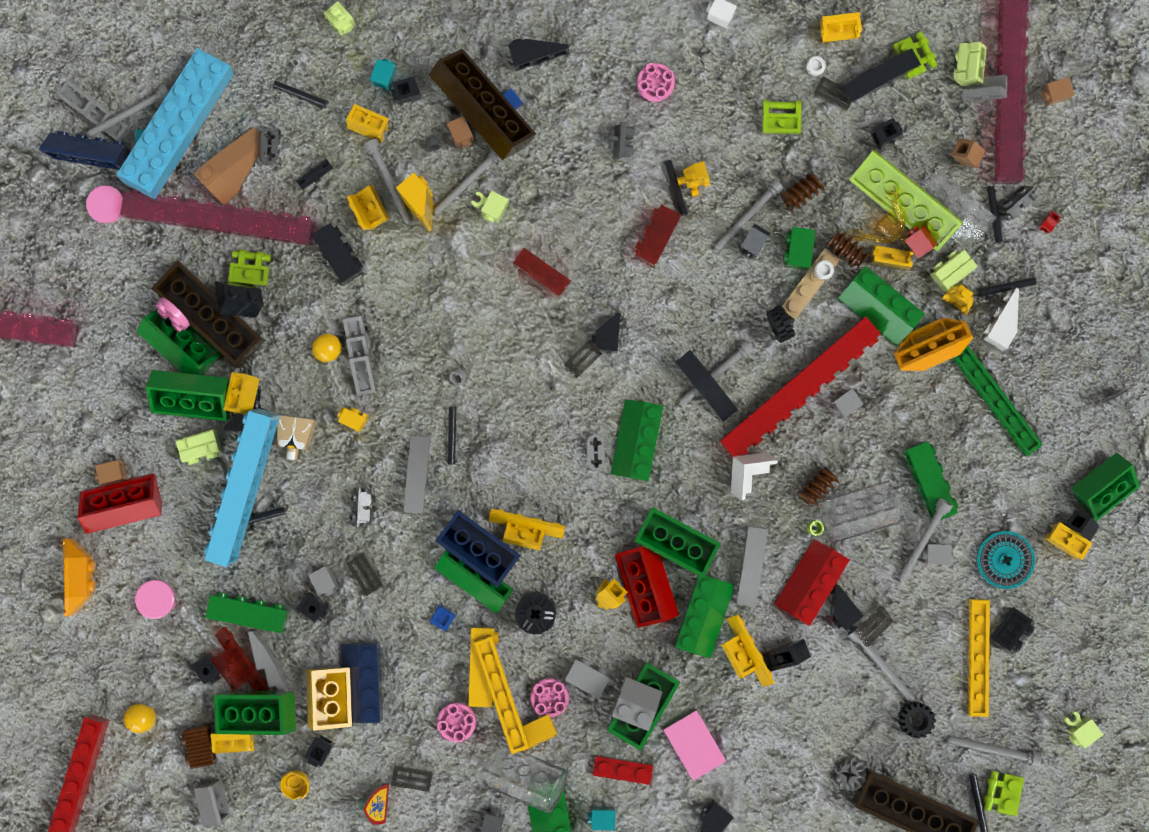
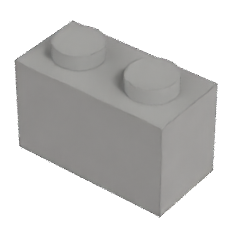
[565,657,610,699]

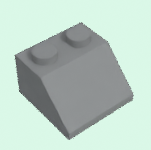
[611,677,662,731]
[193,779,230,827]

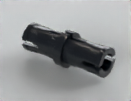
[296,159,334,190]

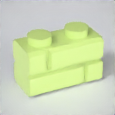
[954,42,987,86]
[930,249,978,292]
[176,429,223,465]

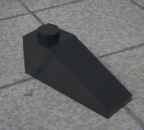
[508,39,569,71]
[698,799,734,832]

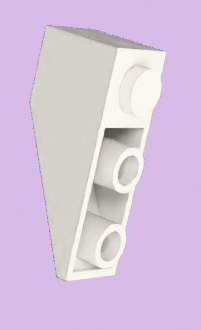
[983,288,1019,350]

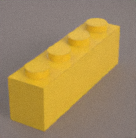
[468,627,499,707]

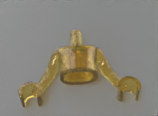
[852,190,907,246]

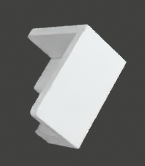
[731,452,778,500]

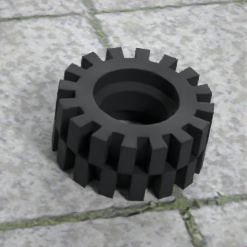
[766,305,795,343]
[898,702,936,739]

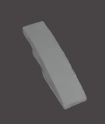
[56,80,131,141]
[343,315,376,396]
[404,436,430,513]
[736,525,768,607]
[248,630,289,691]

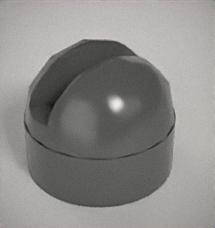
[425,135,441,152]

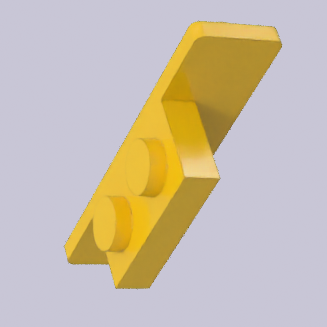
[488,509,566,551]
[721,614,775,687]

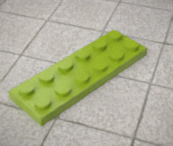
[849,150,963,252]

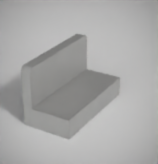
[963,75,1007,102]

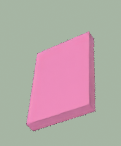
[663,710,726,781]

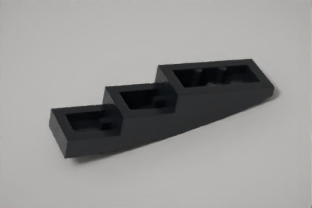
[843,48,921,103]
[675,350,738,422]

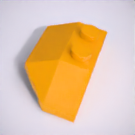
[894,318,973,371]
[63,538,96,616]

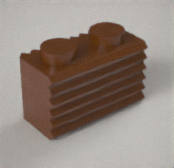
[181,724,217,769]

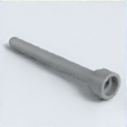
[87,84,169,137]
[363,139,412,224]
[433,148,502,215]
[714,179,784,251]
[678,340,754,406]
[898,498,953,582]
[847,625,915,702]
[947,736,1042,768]

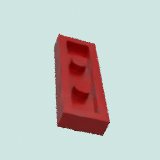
[593,755,653,785]

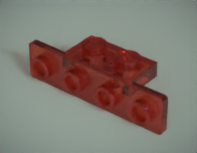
[211,627,269,692]

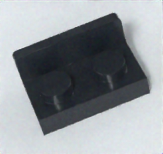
[991,607,1035,655]

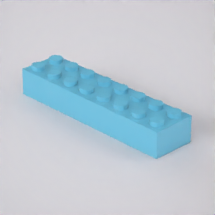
[117,48,234,200]
[204,408,280,567]

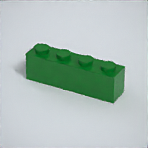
[903,441,958,520]
[434,550,514,614]
[205,591,289,633]

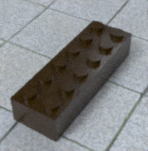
[429,49,536,161]
[151,260,266,368]
[851,767,979,832]

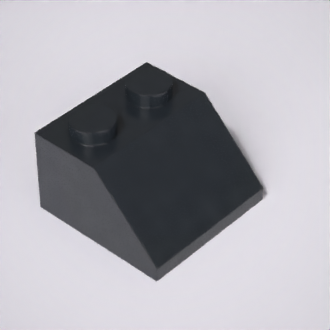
[215,281,264,318]

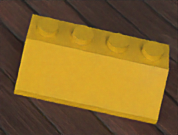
[396,172,434,231]

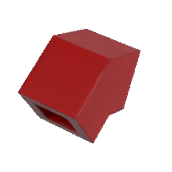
[1038,210,1061,234]

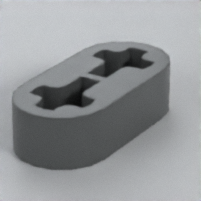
[259,128,278,166]

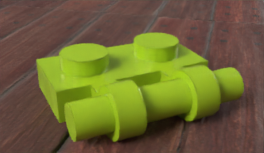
[892,31,938,80]
[228,249,271,286]
[983,770,1024,817]

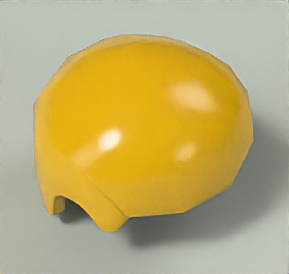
[312,333,341,363]
[123,703,156,733]
[280,770,310,800]

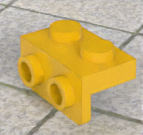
[347,185,390,230]

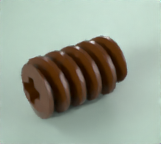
[781,173,825,213]
[827,231,870,270]
[797,466,839,507]

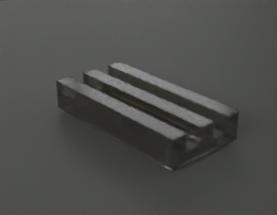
[813,76,852,111]
[564,340,602,379]
[346,553,384,596]
[854,606,894,647]
[391,765,433,792]

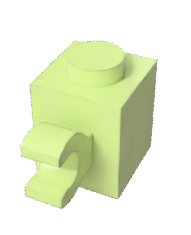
[324,1,355,35]
[471,191,509,223]
[1063,711,1104,749]

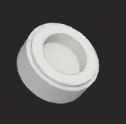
[806,56,826,76]
[814,260,834,280]

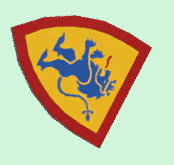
[358,784,389,825]

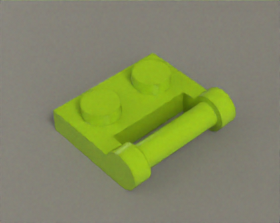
[762,99,802,134]

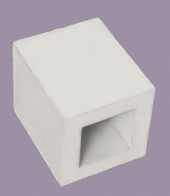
[706,0,737,28]

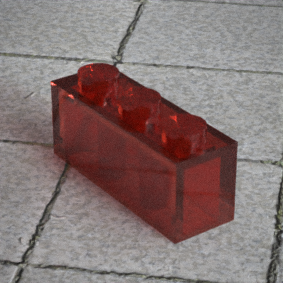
[633,204,681,268]
[513,248,571,299]

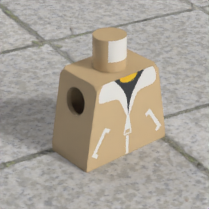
[277,415,317,460]

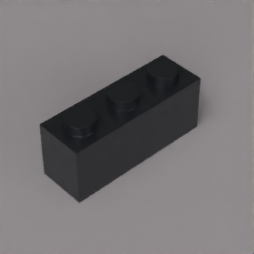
[311,223,363,286]

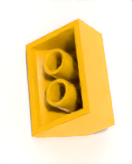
[306,667,352,730]

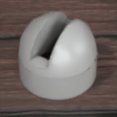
[450,368,466,385]

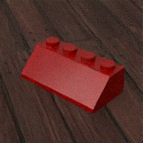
[77,473,162,534]
[774,539,850,626]
[614,546,680,628]

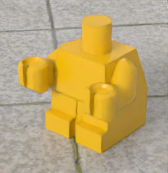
[677,161,710,197]
[942,283,974,315]
[596,578,627,610]

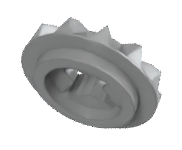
[1102,388,1133,408]
[836,759,866,791]

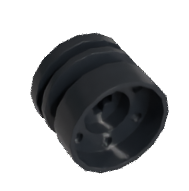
[515,592,556,635]

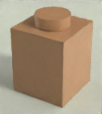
[1041,77,1075,106]
[447,116,474,149]
[951,138,985,168]
[94,460,127,485]

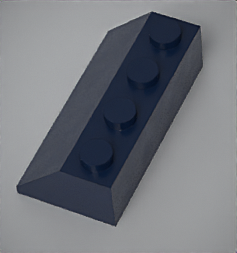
[39,131,130,170]
[435,510,521,587]
[341,642,383,724]

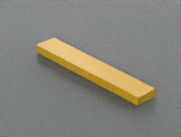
[968,599,990,717]
[473,636,530,754]

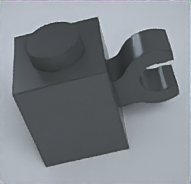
[468,808,505,832]

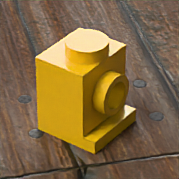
[337,407,369,432]

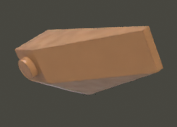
[194,127,260,206]

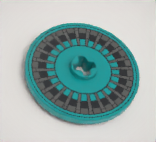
[976,531,1035,589]

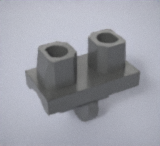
[603,122,635,160]

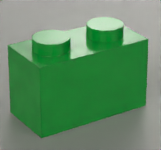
[783,227,815,270]

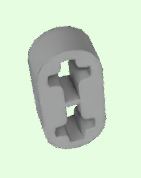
[587,434,605,471]

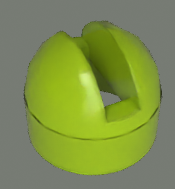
[807,520,824,536]

